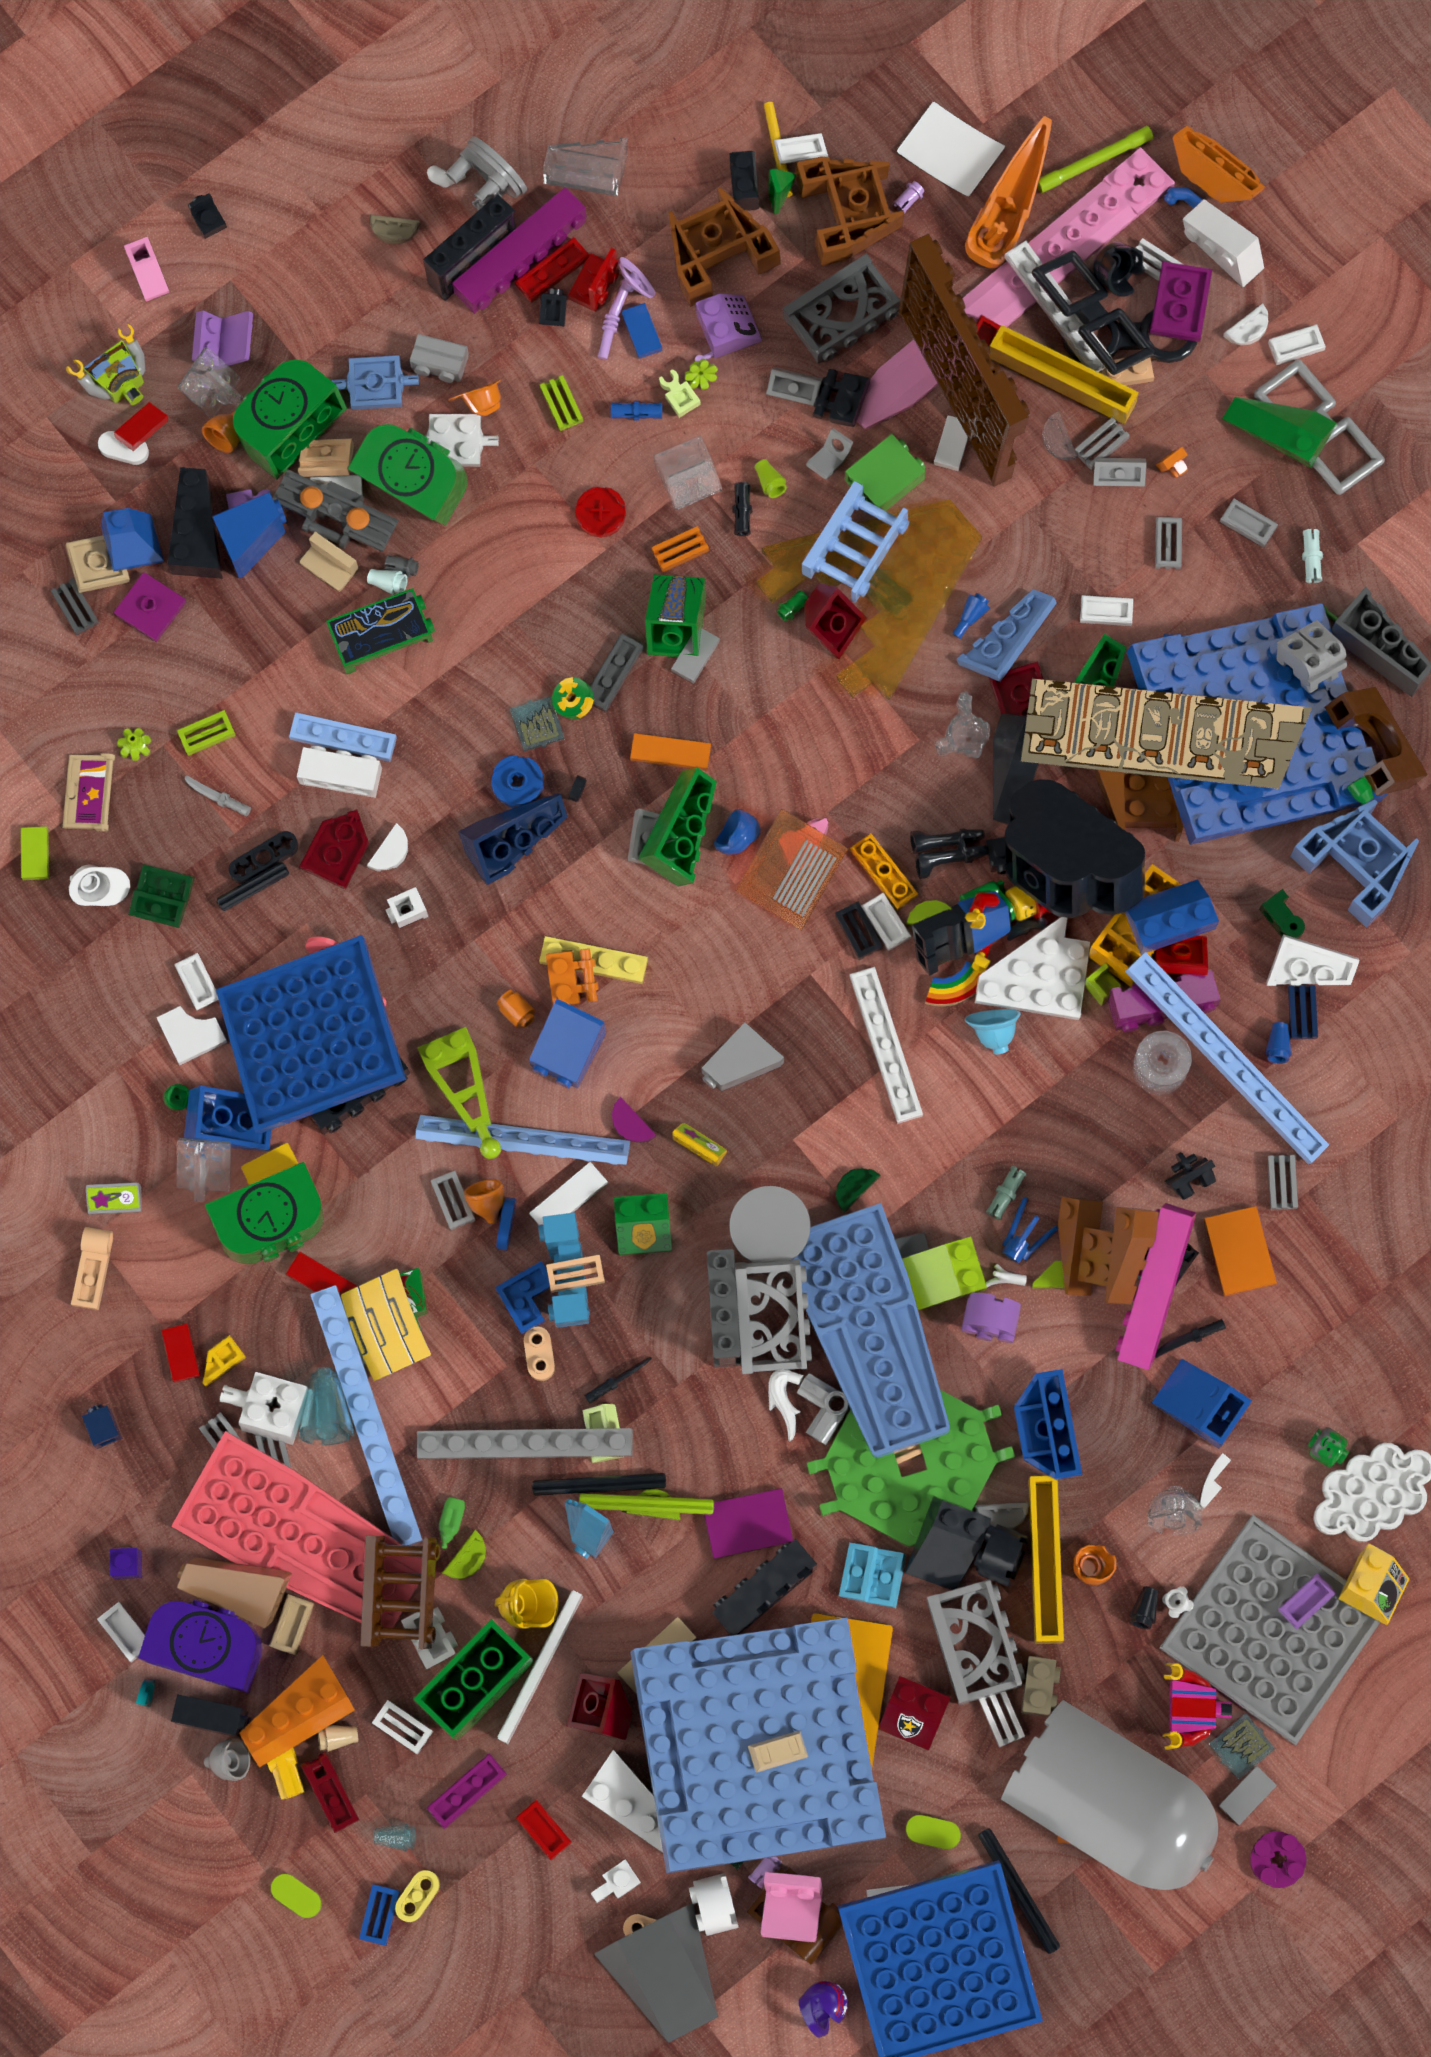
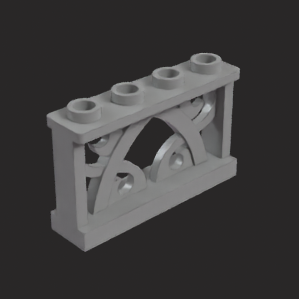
[735,1259,812,1374]
[926,1579,1026,1706]

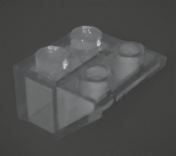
[654,435,722,510]

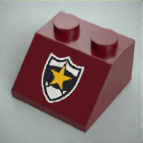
[878,1676,951,1751]

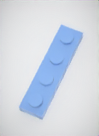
[289,712,397,762]

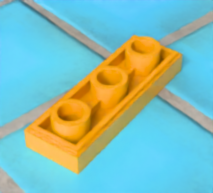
[850,833,918,911]

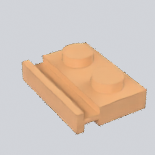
[298,439,354,477]

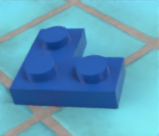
[495,1261,550,1335]

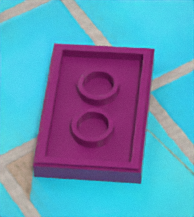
[1150,261,1213,342]
[704,1488,793,1559]

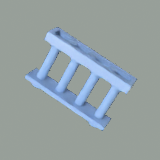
[802,481,910,603]

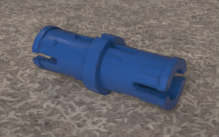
[611,400,662,421]

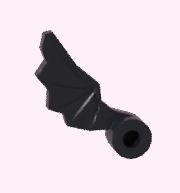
[1007,917,1049,941]

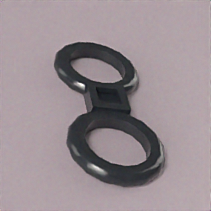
[1061,309,1197,363]

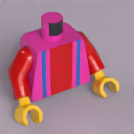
[1163,1663,1232,1750]

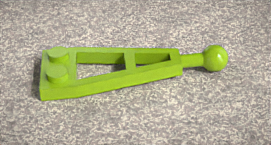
[417,1027,501,1159]

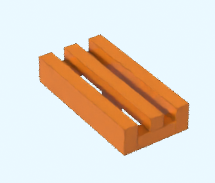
[652,526,709,572]

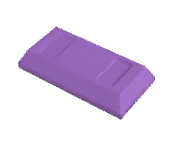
[1278,1572,1336,1630]

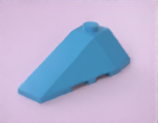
[565,1499,614,1559]

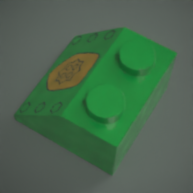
[614,1193,672,1256]

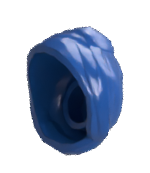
[713,809,761,855]

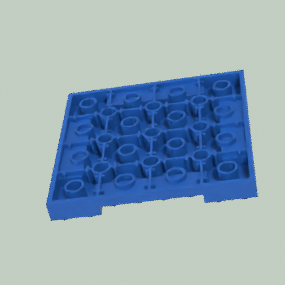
[1126,603,1388,845]

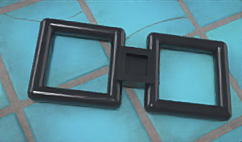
[1032,250,1155,375]

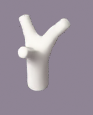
[986,1264,1027,1287]

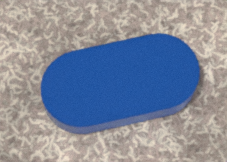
[496,1197,517,1251]

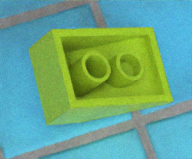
[902,1237,987,1311]

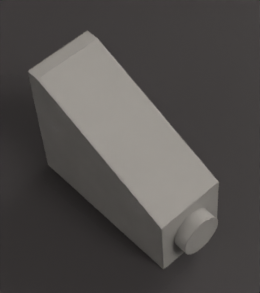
[702,1022,784,1091]

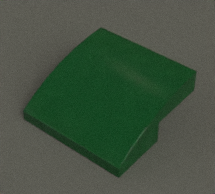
[128,864,195,928]

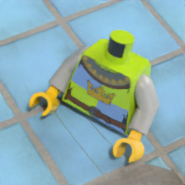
[66,323,145,405]

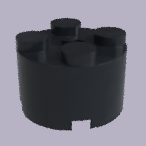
[974,1524,1029,1587]

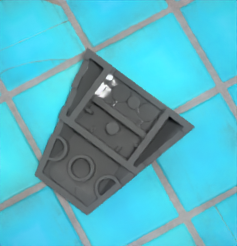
[594,1903,718,2043]

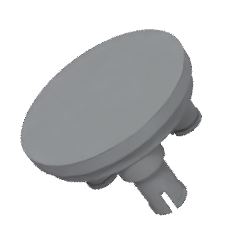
[445,136,527,210]
[730,1186,810,1263]

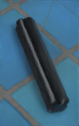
[217,862,289,911]

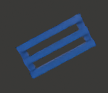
[359,1885,400,1946]

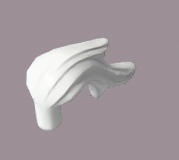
[768,1369,804,1442]

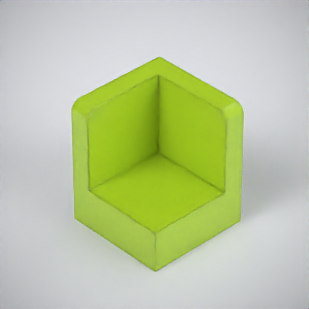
[1084,963,1122,1006]

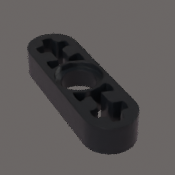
[229,831,299,884]

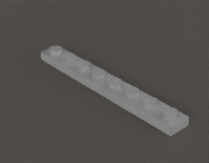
[417,1428,633,1459]

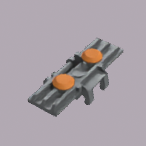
[272,469,399,552]

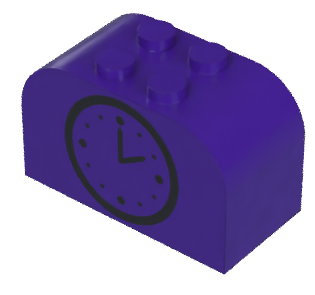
[138,1600,262,1694]

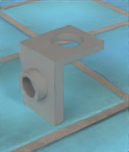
[806,428,853,479]

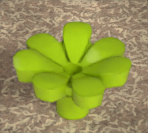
[685,359,718,390]
[117,728,151,761]

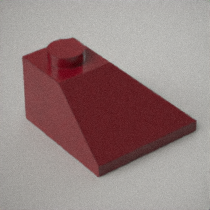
[804,583,867,659]
[567,1673,633,1740]

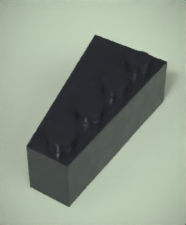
[168,467,223,579]

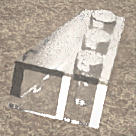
[543,137,628,196]

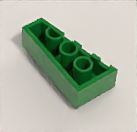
[1073,634,1127,687]
[638,767,717,887]

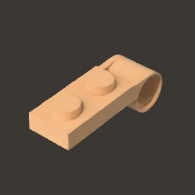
[71,1227,113,1310]

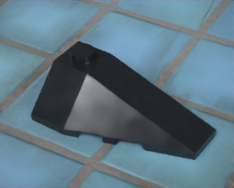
[993,714,1040,825]

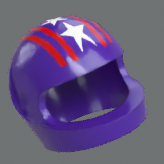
[798,1981,848,2038]

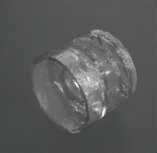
[1132,1031,1192,1095]

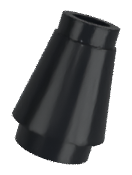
[1129,1586,1159,1630]

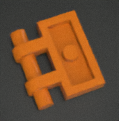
[546,948,599,1005]

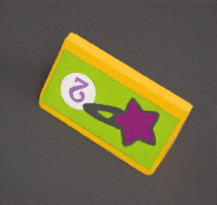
[672,1123,727,1167]

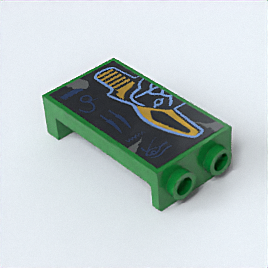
[326,588,435,675]

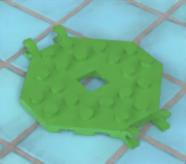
[807,1390,1015,1547]

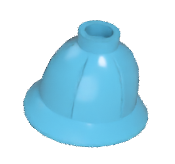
[965,1009,1021,1055]

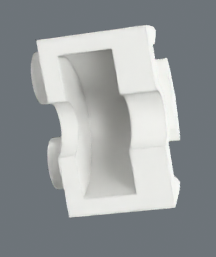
[401,1607,458,1669]
[689,1873,739,1936]

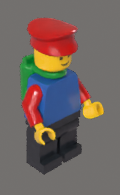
[912,880,1051,976]

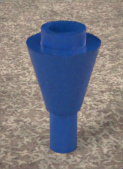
[952,593,991,639]

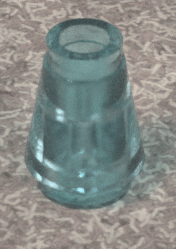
[374,1824,416,1852]

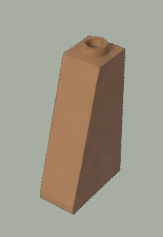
[177,1557,292,1628]

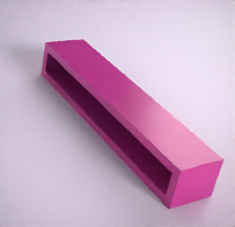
[1116,1203,1197,1370]

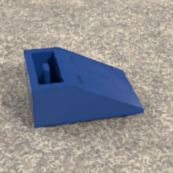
[1152,1359,1252,1449]

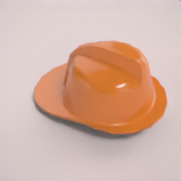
[448,379,501,416]

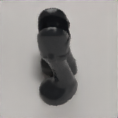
[910,828,989,879]

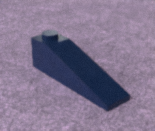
[458,793,568,885]

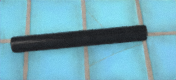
[532,1473,666,1496]
[978,1828,1060,1954]

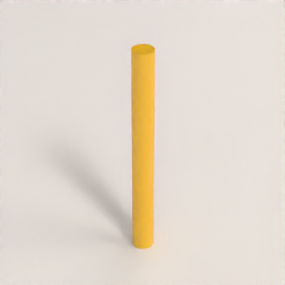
[764,102,793,197]

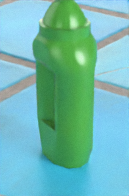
[439,1497,465,1549]

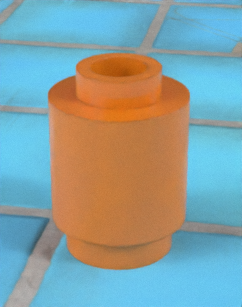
[497,990,536,1029]

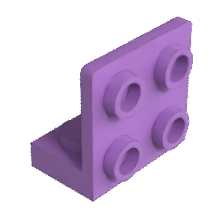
[192,311,253,370]

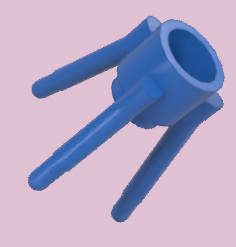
[1002,1197,1058,1264]

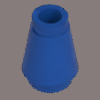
[1265,1022,1292,1064]

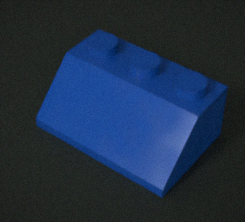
[1125,879,1219,954]

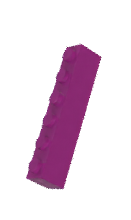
[452,187,587,314]

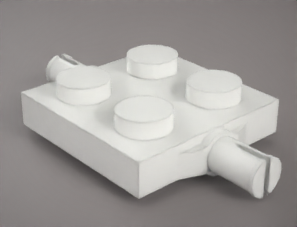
[426,414,499,467]

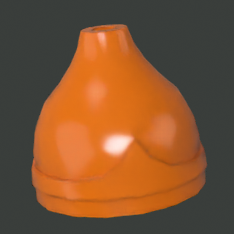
[201,411,240,453]
[464,1179,505,1224]

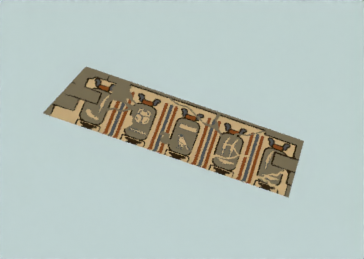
[1021,679,1312,789]

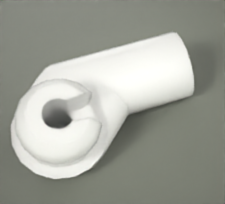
[427,165,466,188]

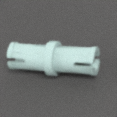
[1302,529,1323,583]

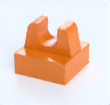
[1155,447,1188,478]

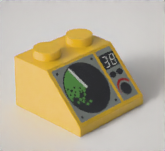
[1338,1544,1409,1626]

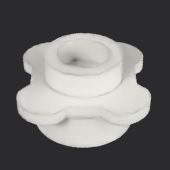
[1162,1587,1194,1618]

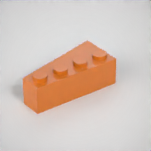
[239,1655,355,1768]

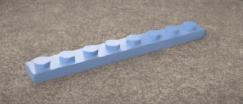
[415,1115,630,1165]

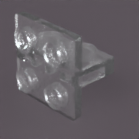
[178,347,244,417]
[177,1138,231,1202]

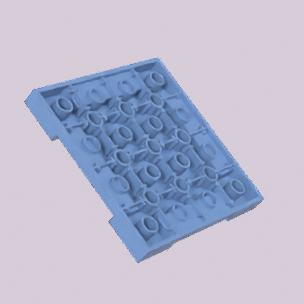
[630,1618,886,1874]

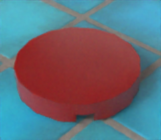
[575,487,626,538]

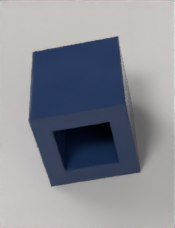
[82,1404,123,1449]

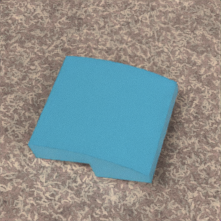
[839,1542,906,1608]

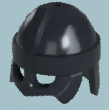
[1093,242,1145,297]

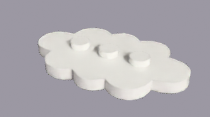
[1313,1443,1431,1542]

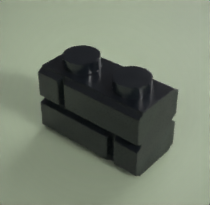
[729,151,759,211]

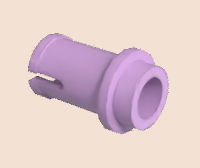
[893,181,925,214]
[748,1856,782,1889]

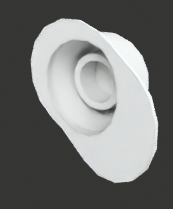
[69,864,130,906]

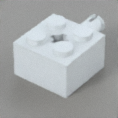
[220,1372,309,1445]

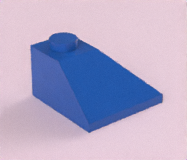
[101,508,164,572]

